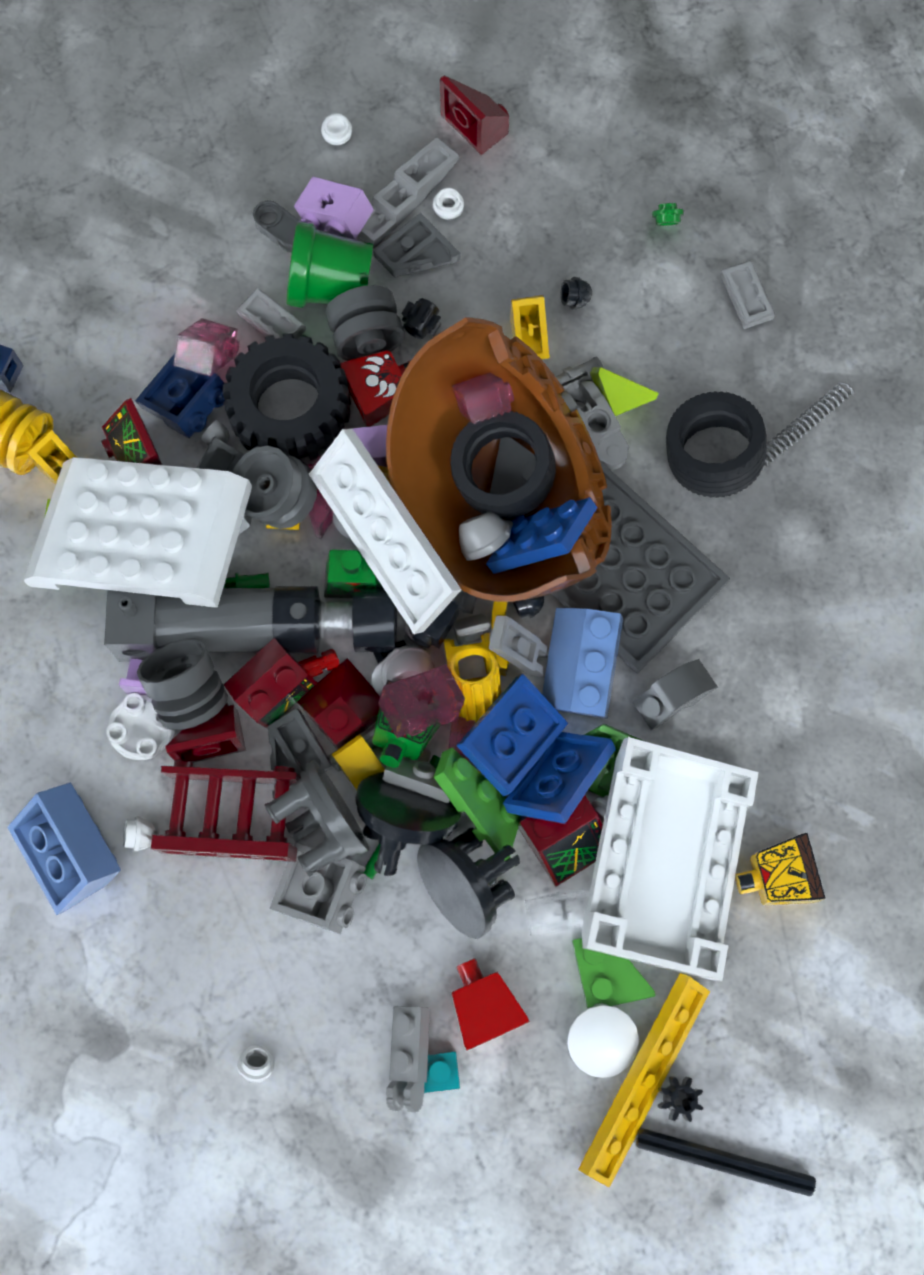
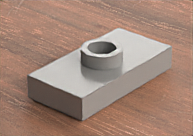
[720,260,775,329]
[237,288,306,339]
[383,757,450,803]

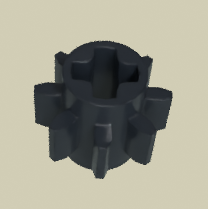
[401,298,441,339]
[657,1076,703,1122]

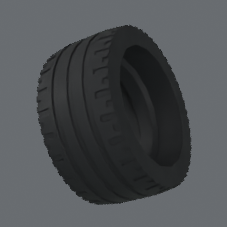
[666,391,767,498]
[450,410,556,519]

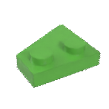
[572,938,656,1009]

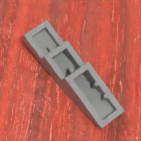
[358,137,460,248]

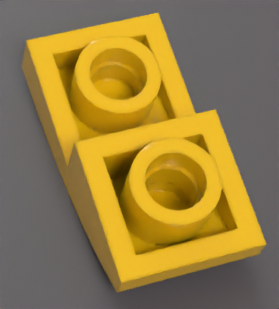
[332,734,385,791]

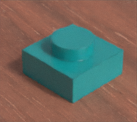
[424,1052,460,1093]

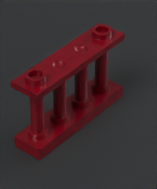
[151,761,301,862]

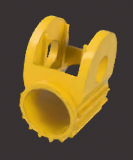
[443,632,502,722]

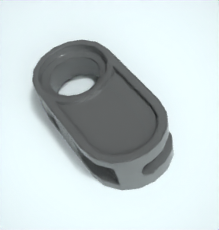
[253,200,300,253]

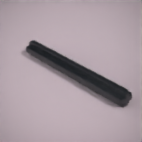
[636,1128,816,1197]

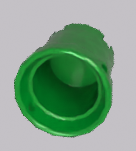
[286,221,373,308]

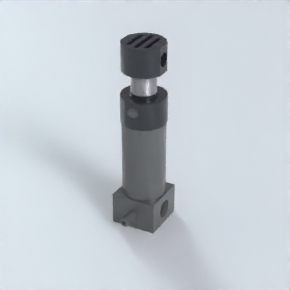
[104,586,397,662]

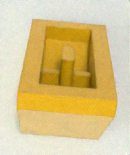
[510,295,550,359]
[26,429,77,485]

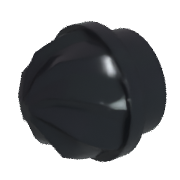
[560,277,592,309]
[513,596,544,619]

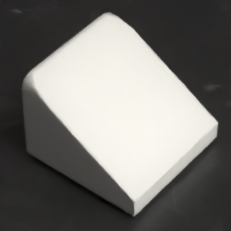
[453,614,490,645]

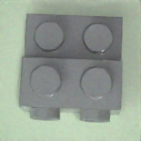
[269,842,367,934]

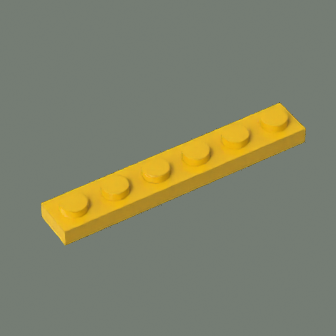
[578,973,710,1188]

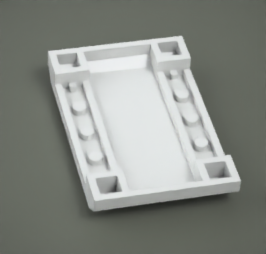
[23,457,252,608]
[582,737,759,981]

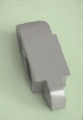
[561,381,629,470]

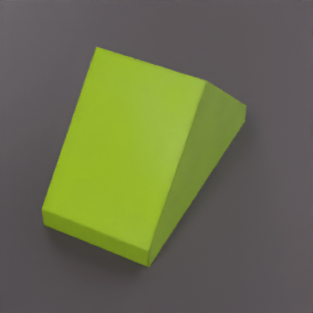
[590,367,659,416]

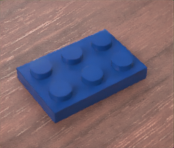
[486,497,598,574]
[456,674,568,796]
[503,732,616,824]

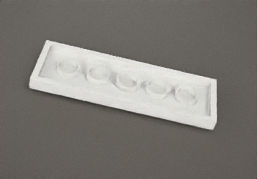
[309,429,461,634]

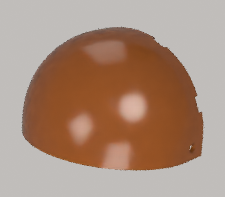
[386,317,612,602]

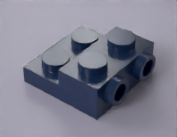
[135,353,225,439]

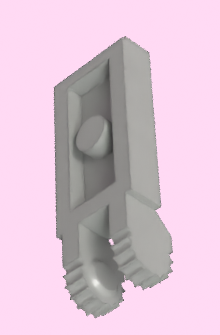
[489,616,549,677]
[386,1006,430,1112]

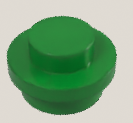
[652,203,684,226]

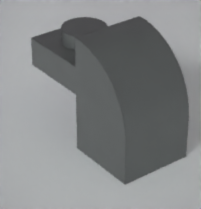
[633,659,718,730]

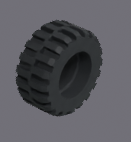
[222,333,351,461]

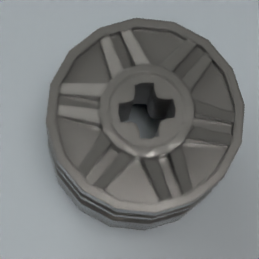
[137,639,228,730]

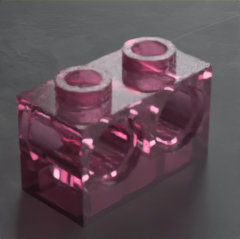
[174,318,240,376]

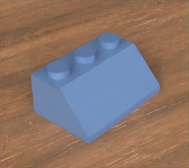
[542,608,623,719]
[7,782,121,915]

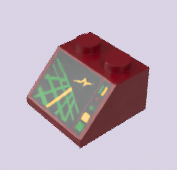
[101,398,163,465]
[223,638,318,729]
[518,795,603,887]

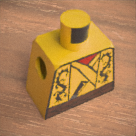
[735,833,826,906]

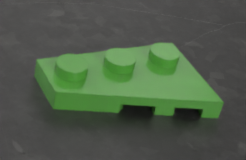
[434,747,521,860]

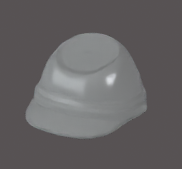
[459,512,513,561]
[371,645,435,697]

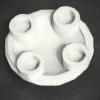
[106,693,175,761]
[566,1003,639,1078]

